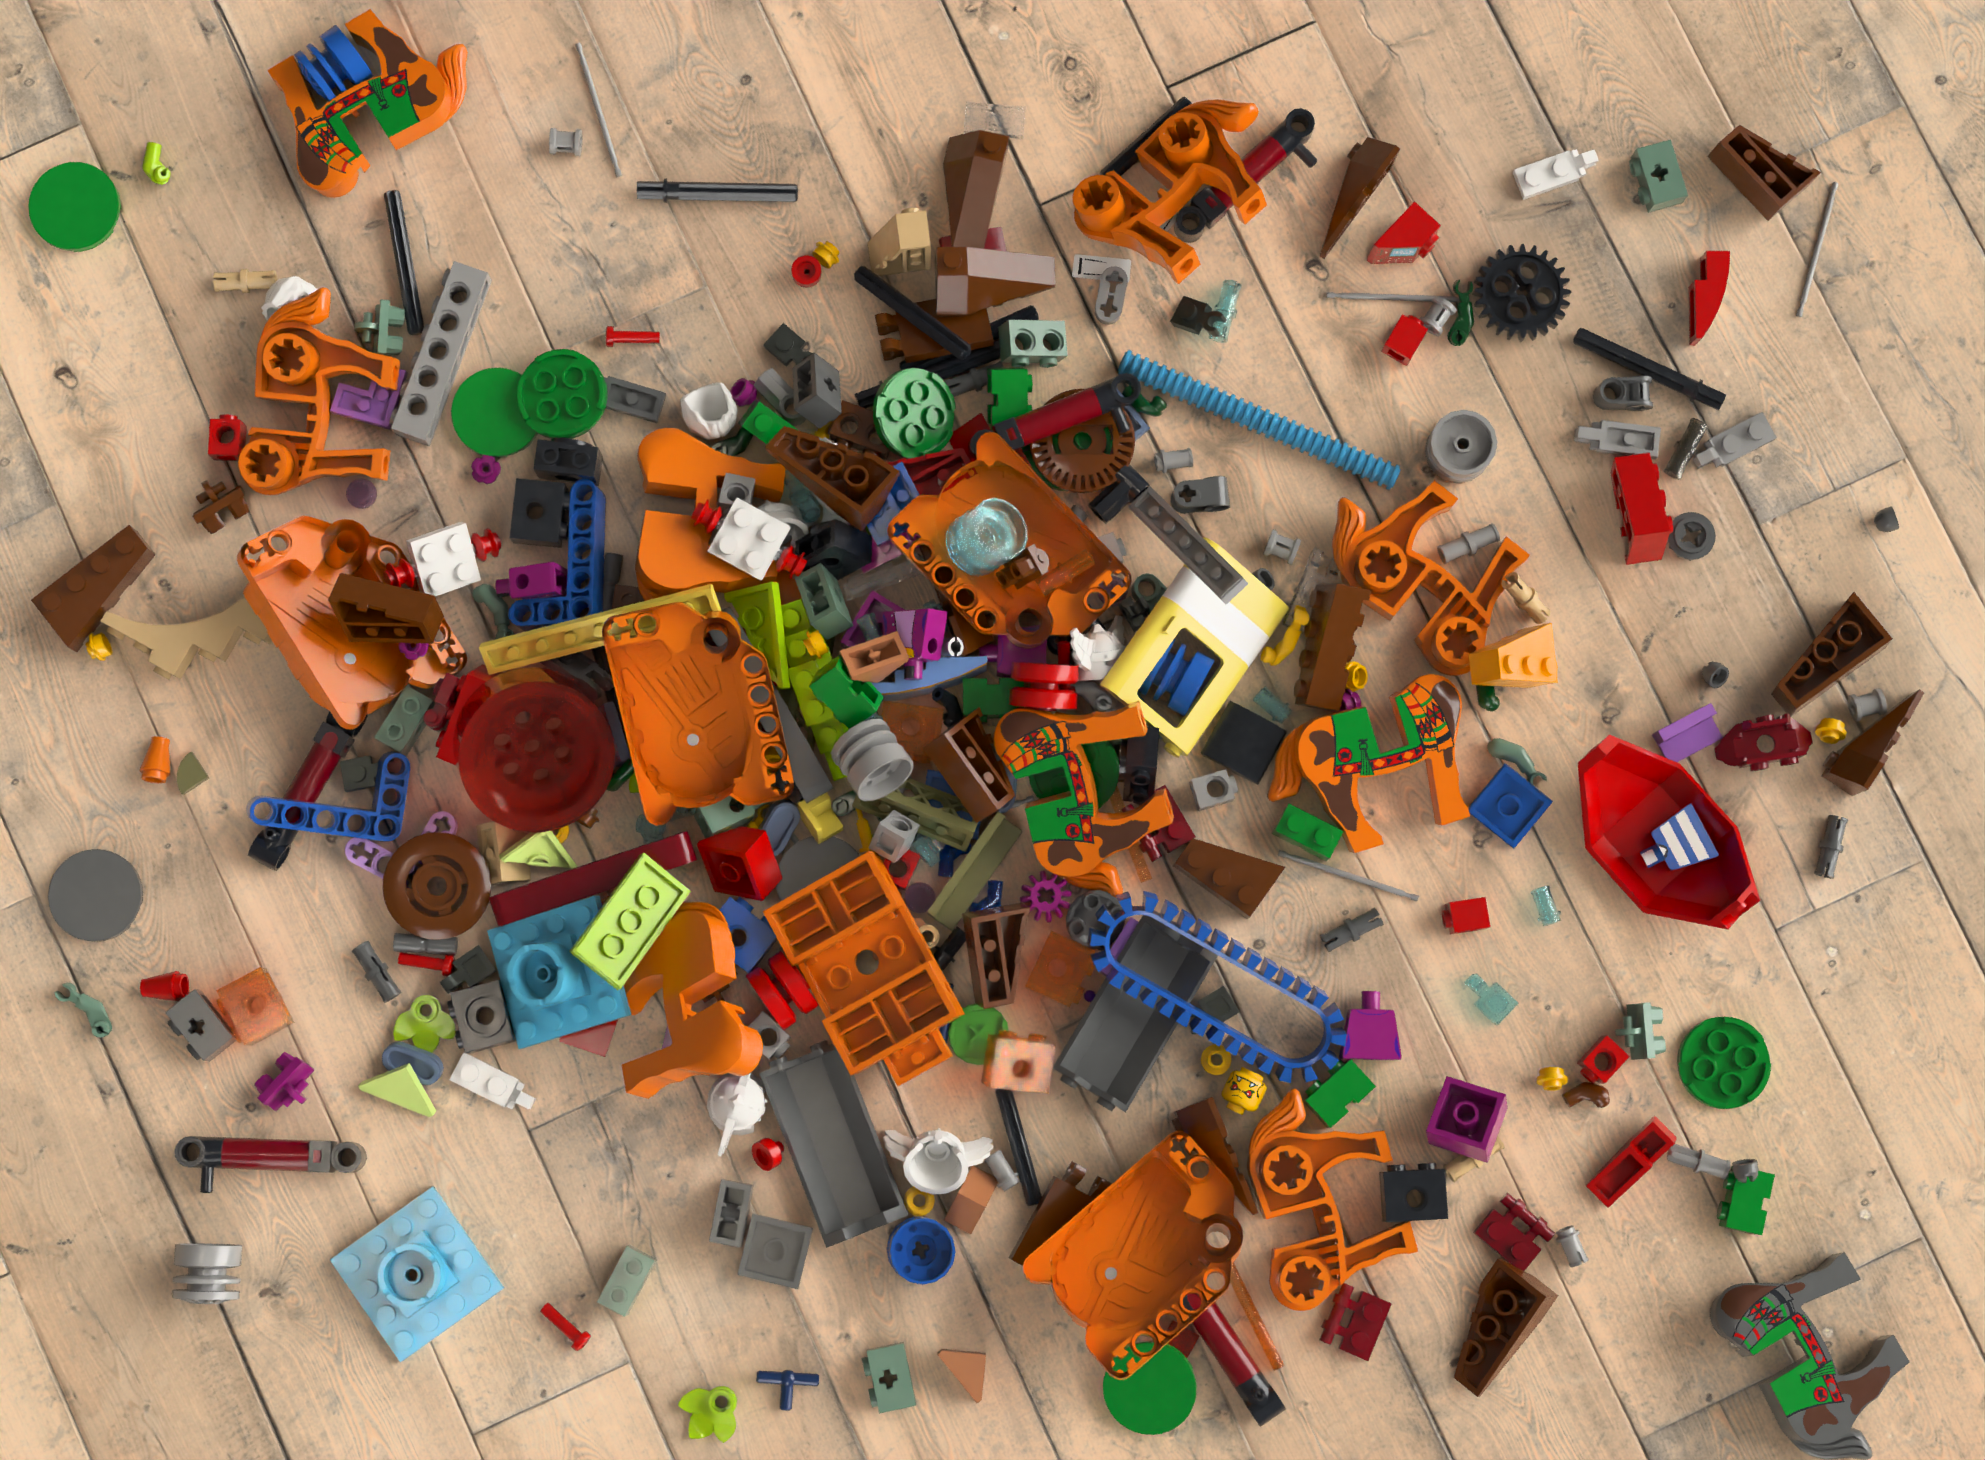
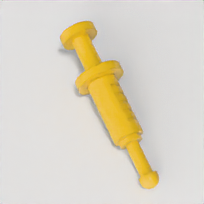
[856,808,873,853]

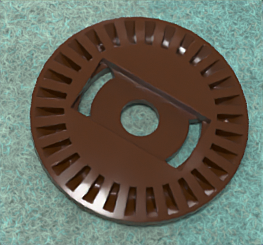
[1030,389,1135,493]
[382,832,491,940]

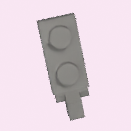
[1692,412,1777,469]
[1574,420,1661,459]

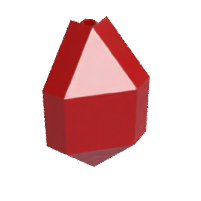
[1578,734,1760,930]

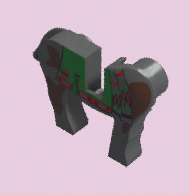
[1710,1252,1910,1460]

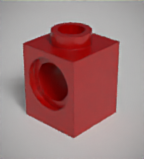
[1381,314,1428,366]
[208,414,246,461]
[883,850,921,891]
[1442,897,1491,935]
[1577,1035,1630,1084]

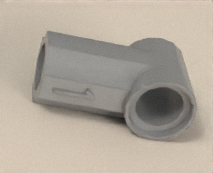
[754,368,806,426]

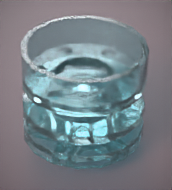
[946,498,1028,576]

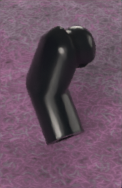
[932,687,963,728]

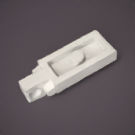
[1512,149,1599,200]
[449,1052,536,1110]

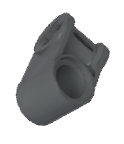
[1593,376,1653,411]
[1170,476,1230,514]

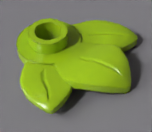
[393,995,456,1053]
[678,1386,737,1443]

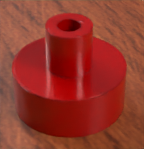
[791,255,822,288]
[752,1138,784,1171]

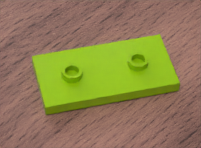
[569,853,691,990]

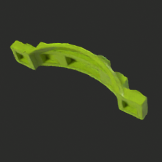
[781,598,849,781]

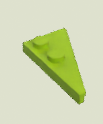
[724,582,790,689]

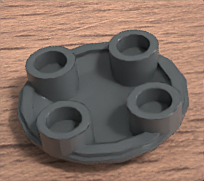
[1066,890,1126,951]

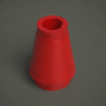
[140,971,189,1002]

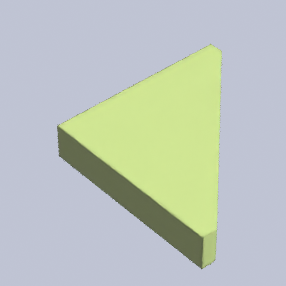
[498,822,578,869]
[358,1063,436,1117]

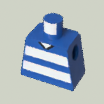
[1640,804,1719,871]

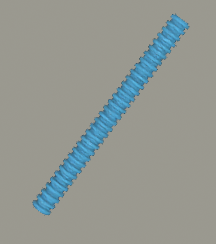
[1118,350,1401,490]

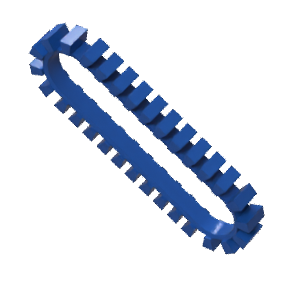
[1088,891,1347,1083]

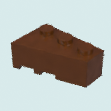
[328,573,444,644]
[923,707,1015,823]
[1173,838,1285,919]
[962,902,1030,1009]

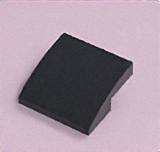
[1201,701,1287,785]

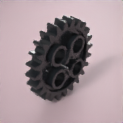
[1472,244,1571,342]

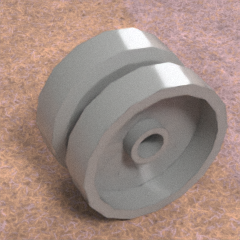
[1425,410,1497,483]

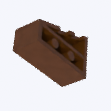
[1707,125,1821,221]

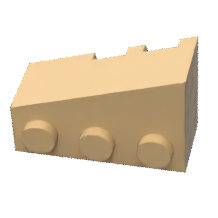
[867,208,931,276]

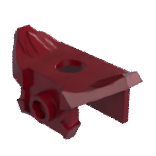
[1714,713,1813,771]

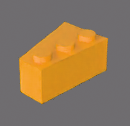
[1469,623,1558,688]

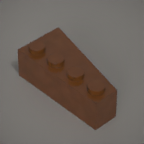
[1294,583,1372,711]
[1771,592,1893,717]

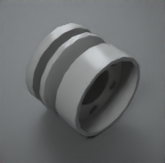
[831,719,914,801]
[172,1243,242,1304]

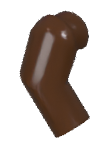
[1562,1082,1610,1108]

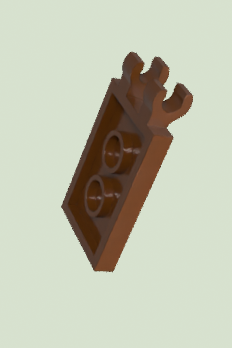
[875,299,994,363]
[1009,1161,1112,1266]

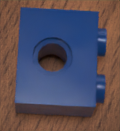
[720,896,778,973]

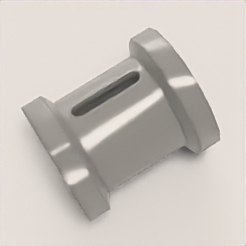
[549,128,582,156]
[1420,296,1457,336]
[1264,529,1301,565]
[1848,688,1887,721]

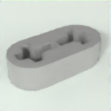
[1095,266,1128,324]

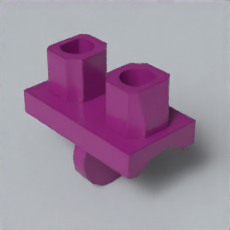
[254,1052,315,1111]

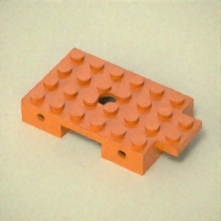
[763,851,965,1086]

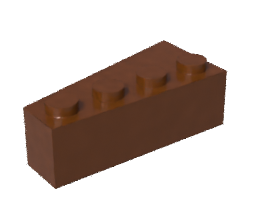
[31,525,156,652]

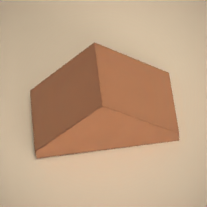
[840,631,909,683]
[944,1165,998,1234]
[937,1349,986,1403]

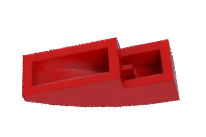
[1688,251,1730,346]
[1586,1115,1677,1208]

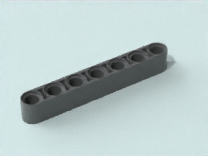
[709,606,833,803]

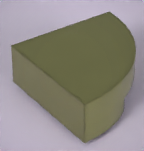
[177,752,209,795]

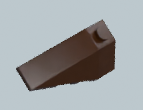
[1320,137,1400,259]
[765,426,900,531]
[915,535,994,656]
[1172,1097,1258,1215]
[1454,1258,1559,1397]

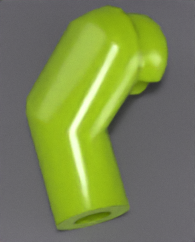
[142,142,171,185]

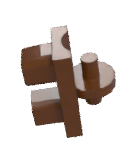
[192,480,249,534]
[996,544,1049,590]

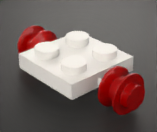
[691,498,807,581]
[383,521,501,597]

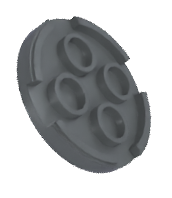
[776,836,860,901]
[48,849,143,942]

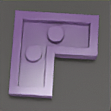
[330,369,408,430]

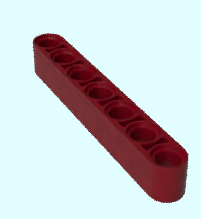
[488,831,697,927]

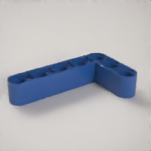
[508,479,606,632]
[246,751,410,841]

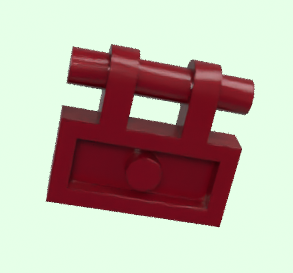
[423,673,460,732]
[1121,785,1196,862]
[1473,1192,1555,1271]
[1319,1283,1392,1361]

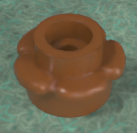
[571,802,600,829]

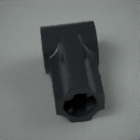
[1088,464,1150,524]

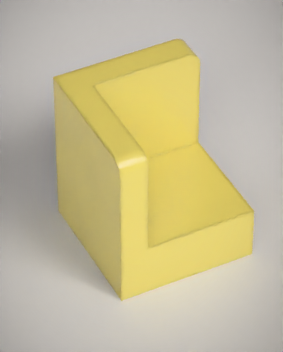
[798,792,843,844]

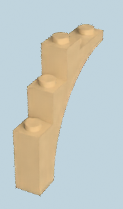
[101,597,272,680]

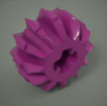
[1020,870,1072,923]

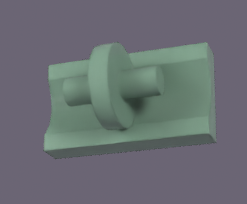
[354,299,405,355]
[1615,1002,1666,1060]

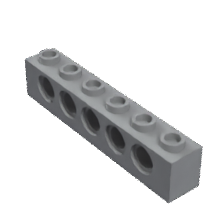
[390,261,492,446]

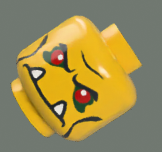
[1221,1067,1267,1115]

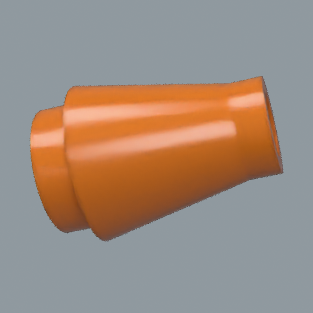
[139,736,170,784]

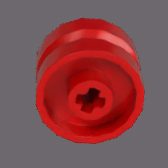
[1009,662,1079,711]
[745,951,819,1030]

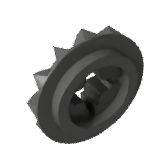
[1668,512,1716,561]

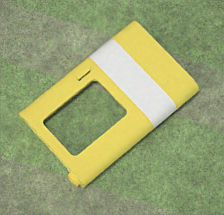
[1100,537,1289,758]

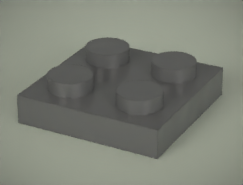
[737,1213,813,1289]

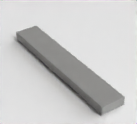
[1128,486,1249,605]

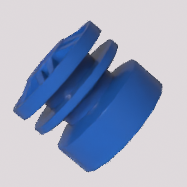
[294,25,374,102]
[1139,638,1215,716]
[886,1216,956,1285]

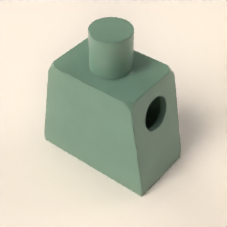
[694,795,767,838]

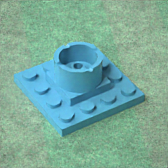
[487,896,631,1049]
[330,1186,504,1362]

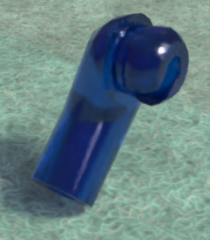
[938,843,971,878]
[969,880,1003,912]

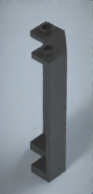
[1053,915,1218,1113]
[759,1040,908,1248]

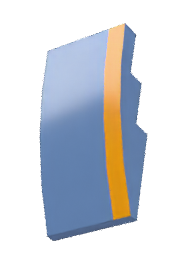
[871,656,987,702]

